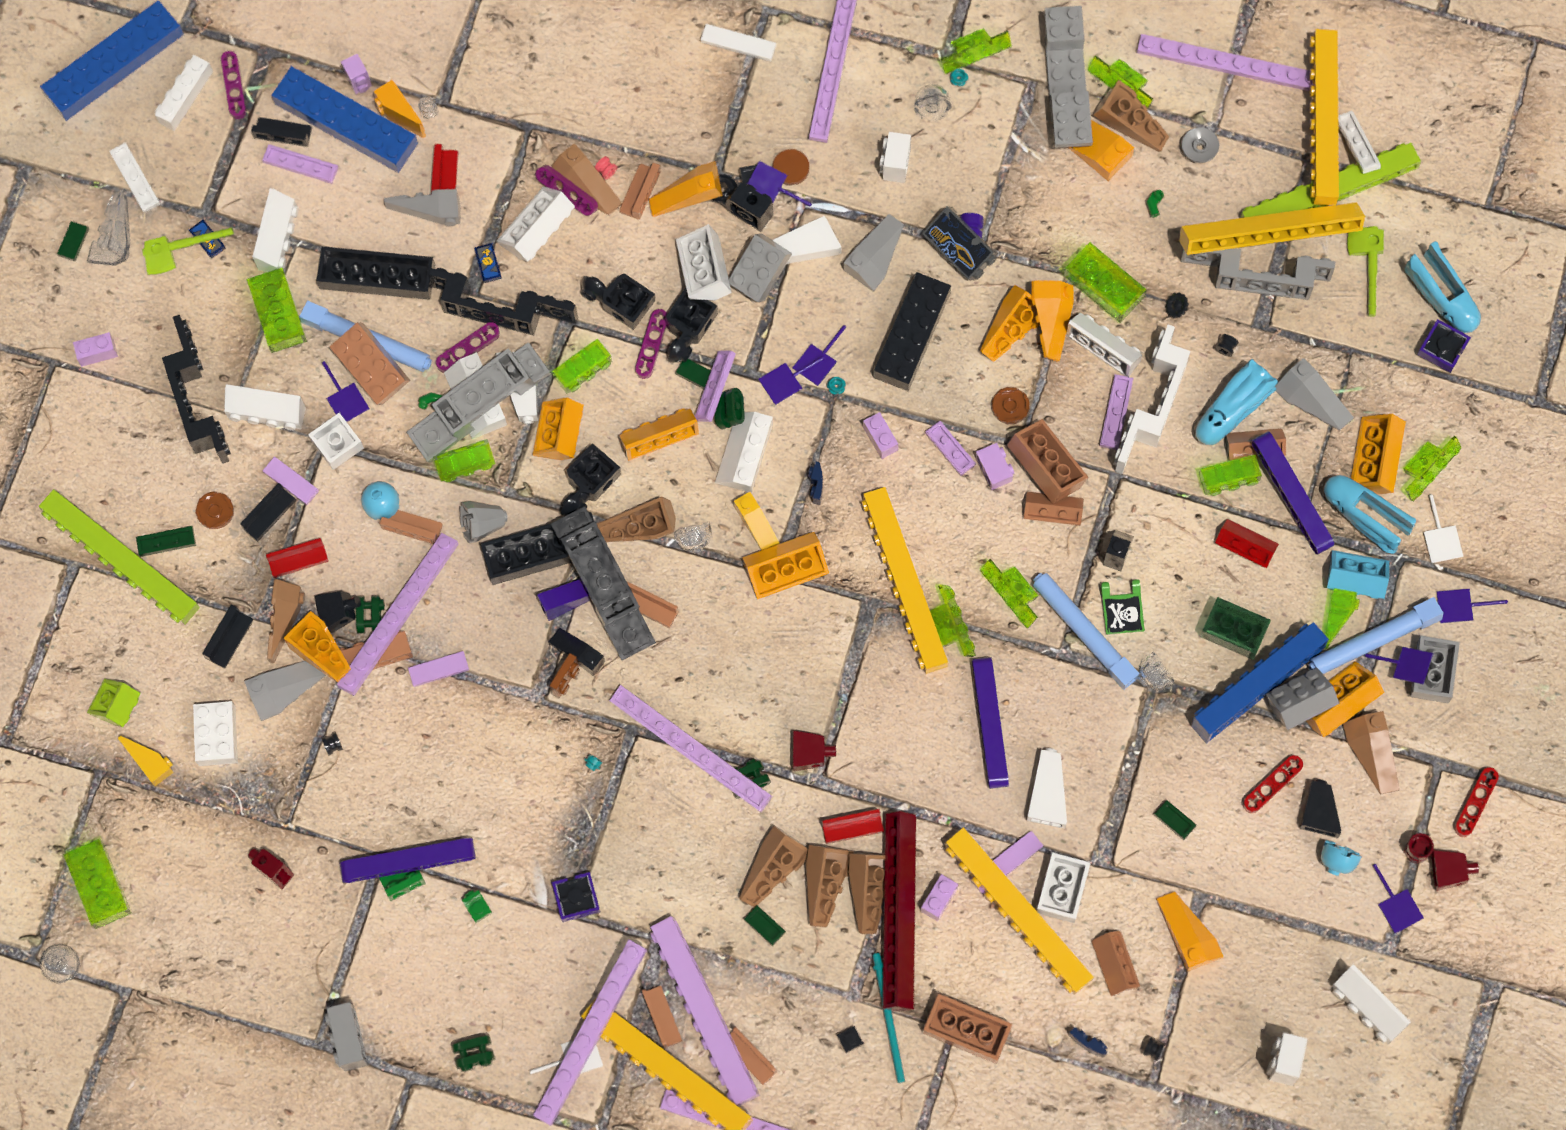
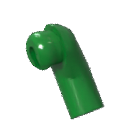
[1146,190,1164,218]
[418,392,444,409]

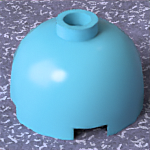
[361,481,400,520]
[1321,840,1362,876]

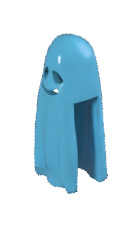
[1405,241,1481,333]
[1196,359,1278,445]
[1324,475,1416,554]

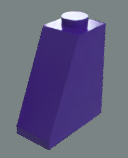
[537,579,590,621]

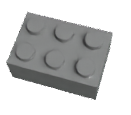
[729,233,792,302]
[1410,636,1460,704]
[1266,668,1340,730]
[325,1002,368,1072]

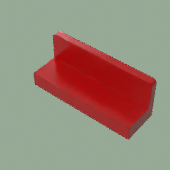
[431,144,459,194]
[1215,519,1279,568]
[266,538,329,578]
[822,809,884,844]

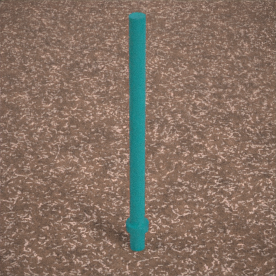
[873,953,905,1083]

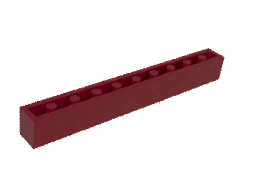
[883,811,916,1012]

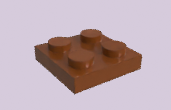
[550,653,580,699]

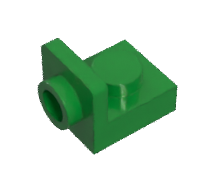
[462,890,492,923]

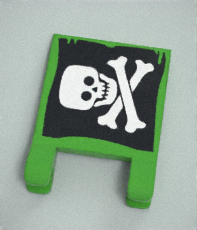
[1101,579,1145,635]

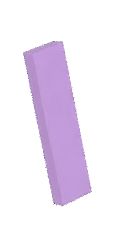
[262,144,339,184]
[695,351,736,422]
[1099,374,1133,450]
[970,831,1043,895]

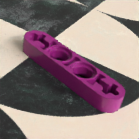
[221,51,247,119]
[536,165,598,216]
[636,309,667,379]
[436,322,500,373]

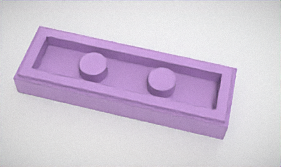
[925,421,976,476]
[263,456,319,505]
[408,651,469,687]

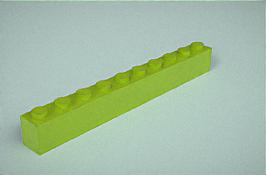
[1241,142,1421,218]
[39,489,200,625]

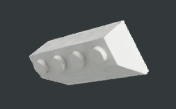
[496,186,575,262]
[253,188,299,274]
[676,224,732,301]
[1066,312,1142,377]
[444,352,507,440]
[224,384,306,430]
[715,412,773,493]
[1332,964,1411,1045]

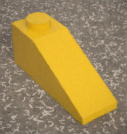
[734,492,780,550]
[118,736,174,786]

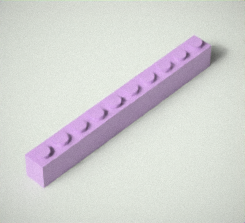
[650,916,760,1106]

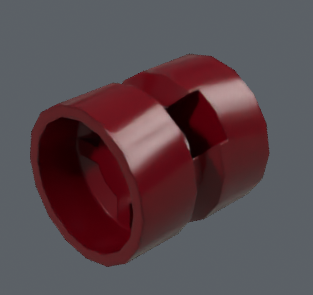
[1404,833,1434,864]

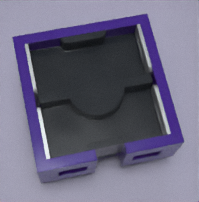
[1417,319,1471,373]
[552,872,600,922]

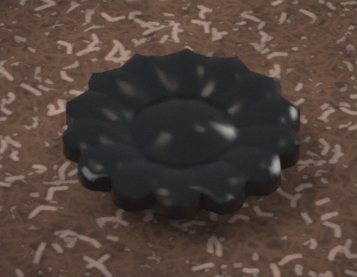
[1165,292,1189,318]

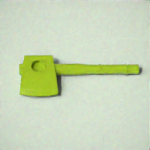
[1348,226,1384,317]
[142,227,234,275]

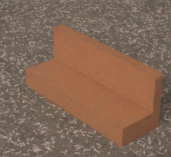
[620,162,661,220]
[1226,428,1286,461]
[1024,492,1084,526]
[380,510,443,544]
[627,582,679,629]
[1092,931,1140,996]
[642,986,683,1049]
[730,1027,777,1086]

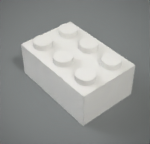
[193,701,238,766]
[1037,852,1090,923]
[1267,1033,1308,1086]

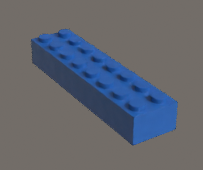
[40,0,184,121]
[271,66,418,173]
[1191,622,1329,744]

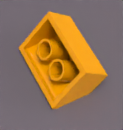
[532,397,584,460]

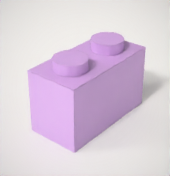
[341,54,372,95]
[73,332,118,367]
[863,412,898,459]
[975,443,1015,490]
[921,874,958,922]

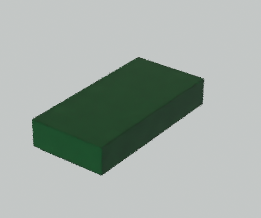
[57,221,89,262]
[675,359,711,390]
[1154,800,1197,841]
[744,905,786,947]

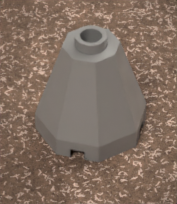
[459,501,508,543]

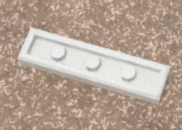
[701,24,776,62]
[1338,110,1381,174]
[109,142,160,213]

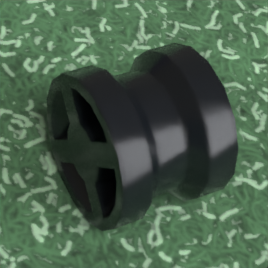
[1215,334,1239,357]
[321,732,343,755]
[1143,1036,1166,1061]

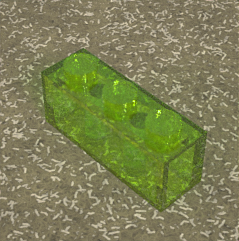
[552,338,612,394]
[433,439,496,482]
[1199,455,1262,496]

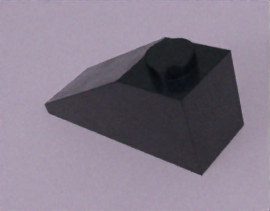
[548,628,606,676]

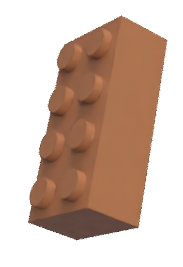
[329,322,411,405]
[1007,419,1089,504]
[923,993,1013,1064]

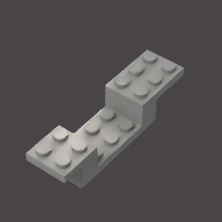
[1045,6,1093,148]
[1181,248,1336,300]
[407,342,551,463]

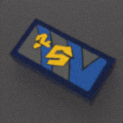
[189,219,226,259]
[474,243,502,283]

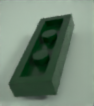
[136,526,196,557]

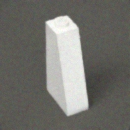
[773,216,841,264]
[496,352,538,424]
[1027,748,1067,829]

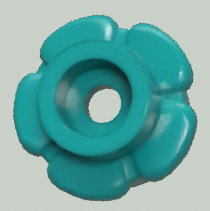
[950,69,968,86]
[827,377,846,395]
[584,754,603,771]

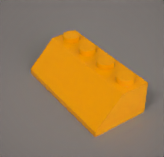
[619,409,699,461]
[1351,413,1406,494]
[742,532,829,600]
[1306,661,1385,738]

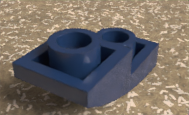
[808,461,823,505]
[1068,1027,1108,1058]

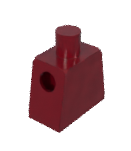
[793,731,836,771]
[248,848,294,890]
[1431,850,1479,891]

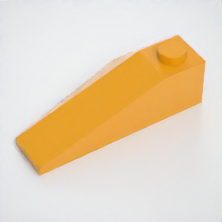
[649,161,723,217]
[1031,280,1074,362]
[980,285,1040,362]
[284,611,351,683]
[1156,892,1224,972]

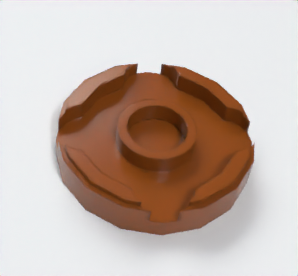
[773,149,810,186]
[992,387,1029,424]
[195,492,234,529]

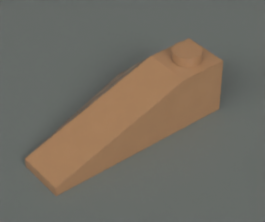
[1093,80,1169,152]
[551,143,622,216]
[597,497,676,543]
[267,579,305,664]
[1342,711,1400,795]
[739,826,809,908]
[806,845,854,928]
[849,853,885,934]

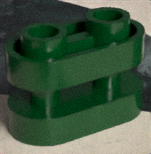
[715,388,745,430]
[356,595,385,634]
[733,759,771,799]
[451,1036,495,1072]

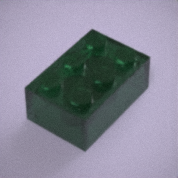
[1200,597,1271,660]

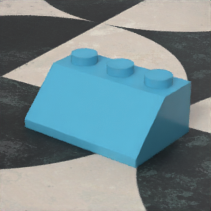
[1327,550,1390,599]

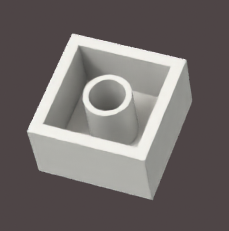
[880,132,911,183]
[308,413,364,470]

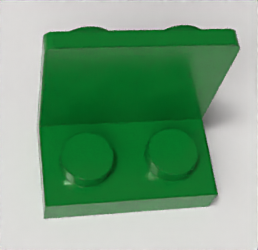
[379,870,426,901]

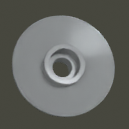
[1182,127,1219,163]

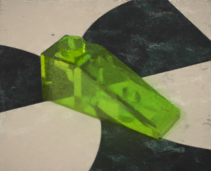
[1324,588,1360,649]

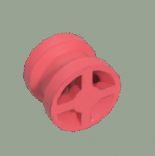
[595,156,618,180]

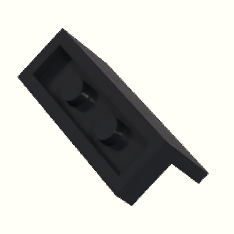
[251,117,312,147]
[240,483,296,542]
[202,605,253,668]

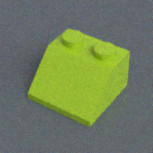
[87,679,141,727]

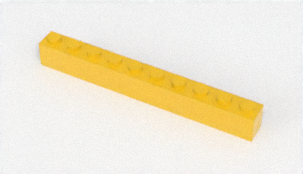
[1310,29,1339,205]
[1179,202,1365,255]
[861,487,948,674]
[945,827,1094,995]
[581,998,753,1130]

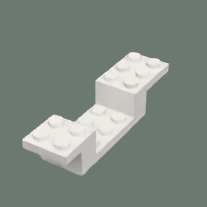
[1113,324,1190,474]

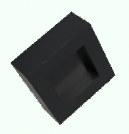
[739,165,757,185]
[837,1026,864,1054]

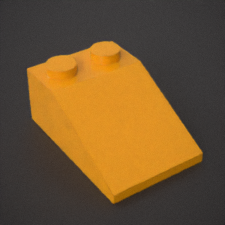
[373,80,426,138]
[1068,120,1134,181]

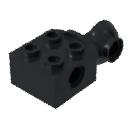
[712,174,774,232]
[581,273,655,330]
[666,287,718,363]
[561,443,621,516]

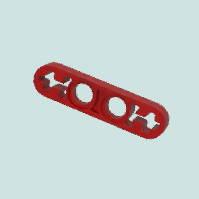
[1243,755,1303,814]
[1455,767,1499,837]

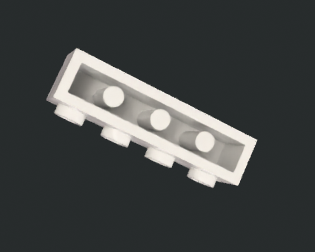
[155,55,213,131]

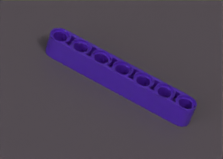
[1251,431,1335,555]
[972,657,1009,789]
[339,838,476,883]

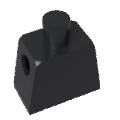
[314,591,361,633]

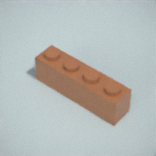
[340,631,413,670]

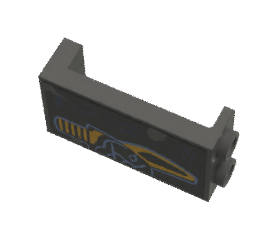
[922,206,998,280]

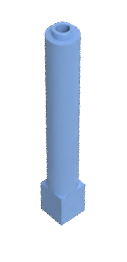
[299,300,432,372]
[1033,573,1140,690]
[1308,597,1443,674]

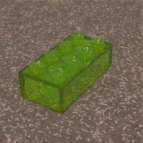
[1064,242,1147,323]
[247,268,307,353]
[63,839,132,929]

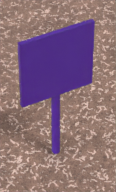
[748,161,812,206]
[792,325,846,386]
[759,356,825,405]
[322,361,370,422]
[1437,589,1508,623]
[1365,647,1433,684]
[1373,864,1424,934]

